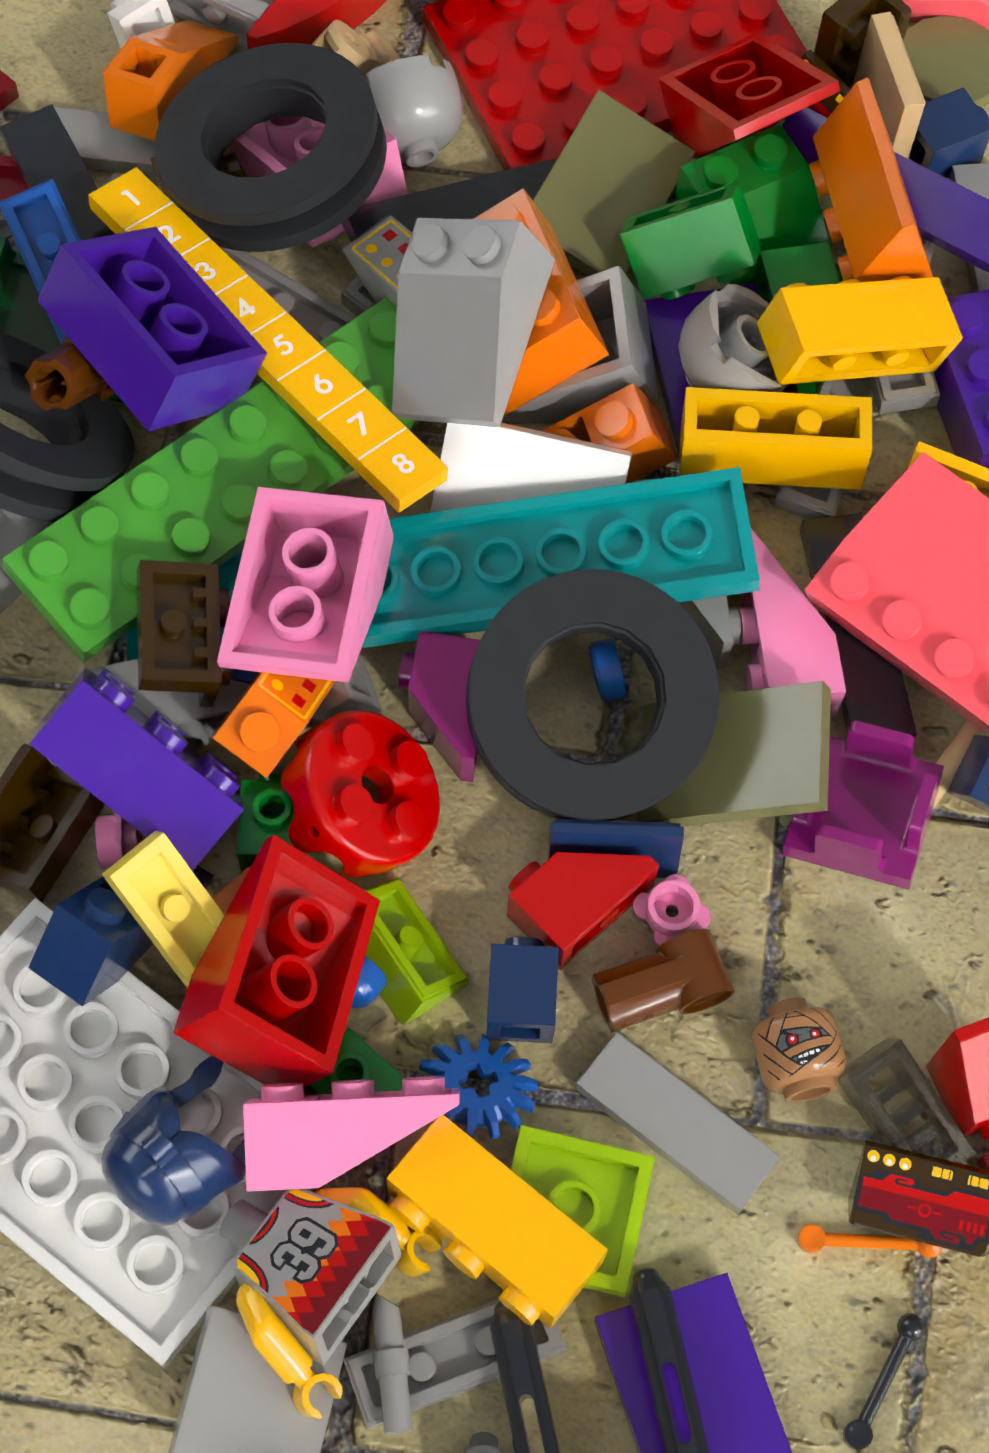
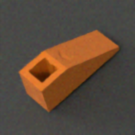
[103,20,238,141]
[541,383,679,484]

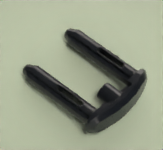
[490,1267,710,1453]

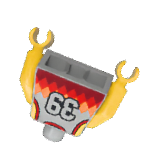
[220,1187,442,1419]

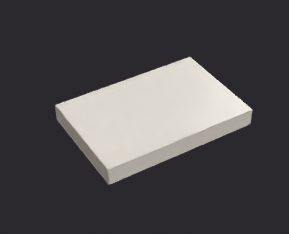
[430,423,632,513]

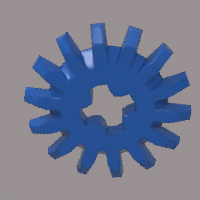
[418,1034,538,1139]

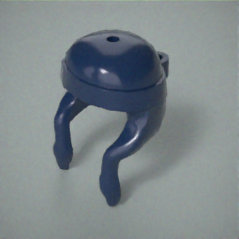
[101,1056,246,1226]

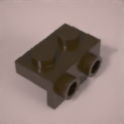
[0,744,105,902]

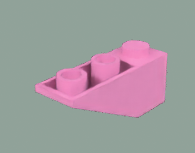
[738,528,846,717]
[243,1076,460,1191]

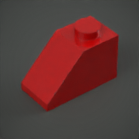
[506,852,659,971]
[926,1017,989,1141]

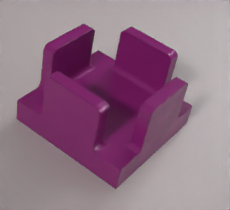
[783,720,944,890]

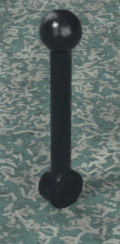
[843,1313,925,1450]

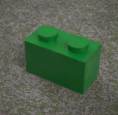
[620,181,761,300]

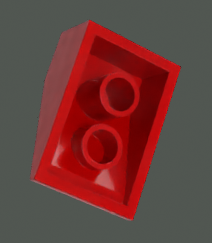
[658,32,840,157]
[173,834,380,1088]

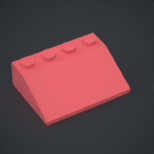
[805,452,989,736]

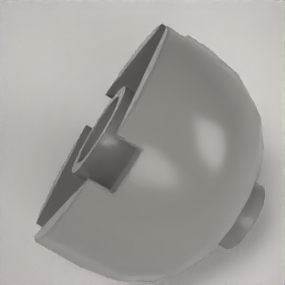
[367,55,464,167]
[678,284,789,392]

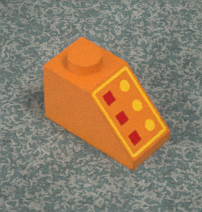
[212,672,335,778]

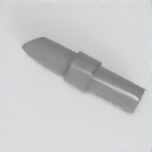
[373,1293,413,1435]

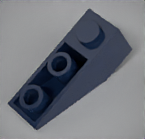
[28,865,214,1006]

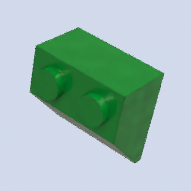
[674,124,830,286]

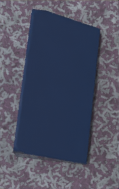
[548,819,684,878]

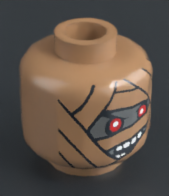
[751,997,847,1103]

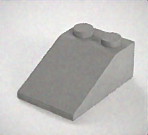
[392,218,555,427]
[501,266,659,424]

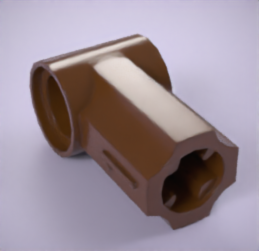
[25,337,115,411]
[591,929,735,1033]

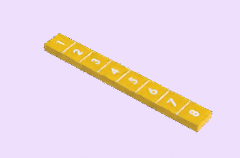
[88,167,448,513]

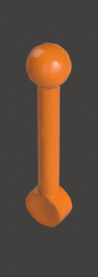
[797,1224,942,1258]

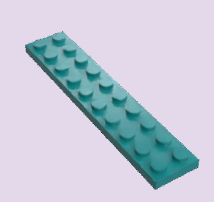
[126,467,760,661]

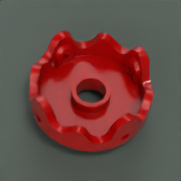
[281,710,441,877]

